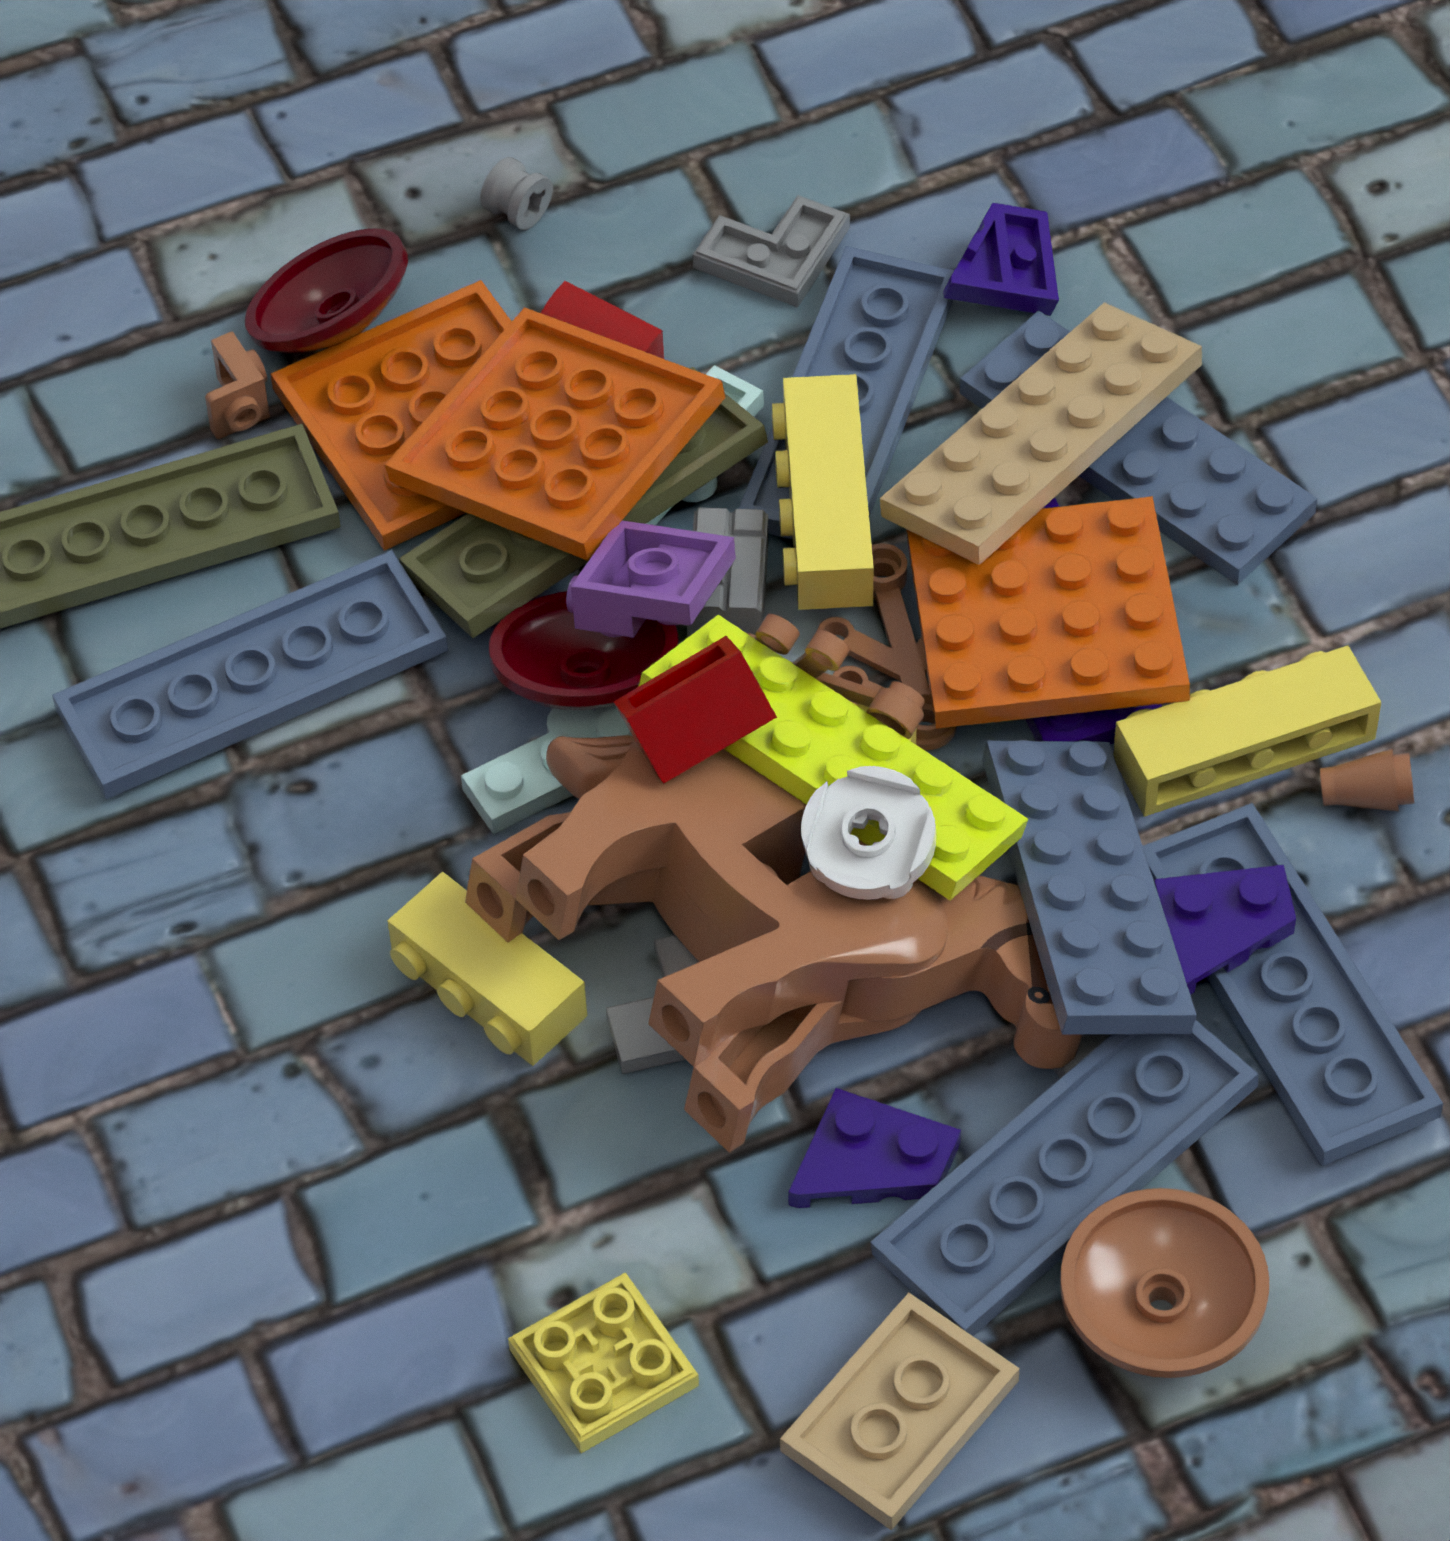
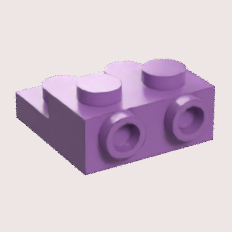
[566,521,736,638]

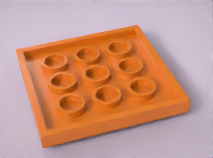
[270,280,512,551]
[385,307,726,561]
[906,496,1190,729]

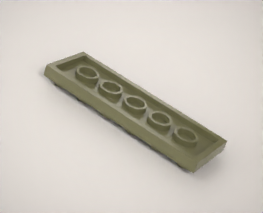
[399,367,768,638]
[0,424,341,629]

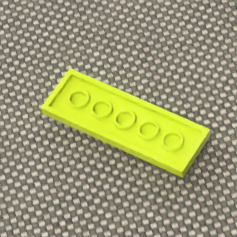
[638,615,1028,901]

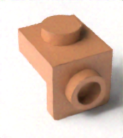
[205,331,270,439]

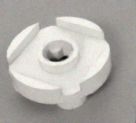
[801,766,937,900]

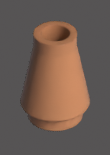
[1320,748,1414,812]

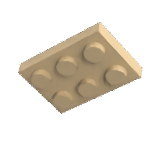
[780,1292,1020,1530]

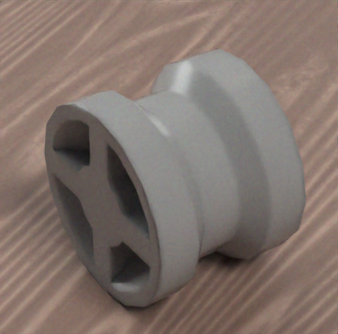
[480,157,553,230]

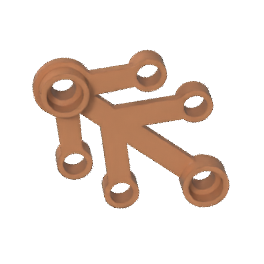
[817,543,957,750]
[747,614,925,739]

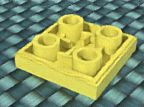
[508,1272,699,1454]

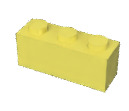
[387,871,587,1066]

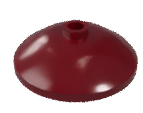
[245,228,408,353]
[489,591,678,710]

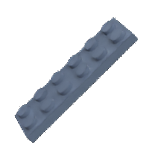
[738,246,954,540]
[959,311,1317,585]
[52,550,448,799]
[982,740,1197,1035]
[1143,803,1443,1166]
[870,1020,1258,1336]

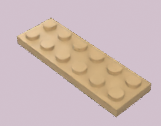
[880,302,1202,565]

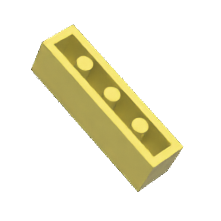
[772,374,874,610]
[1113,645,1381,817]

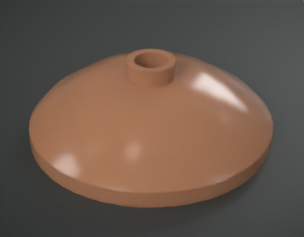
[1060,1188,1269,1378]

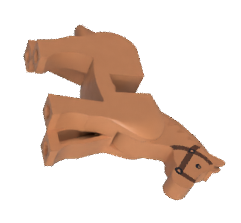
[465,735,1083,1153]

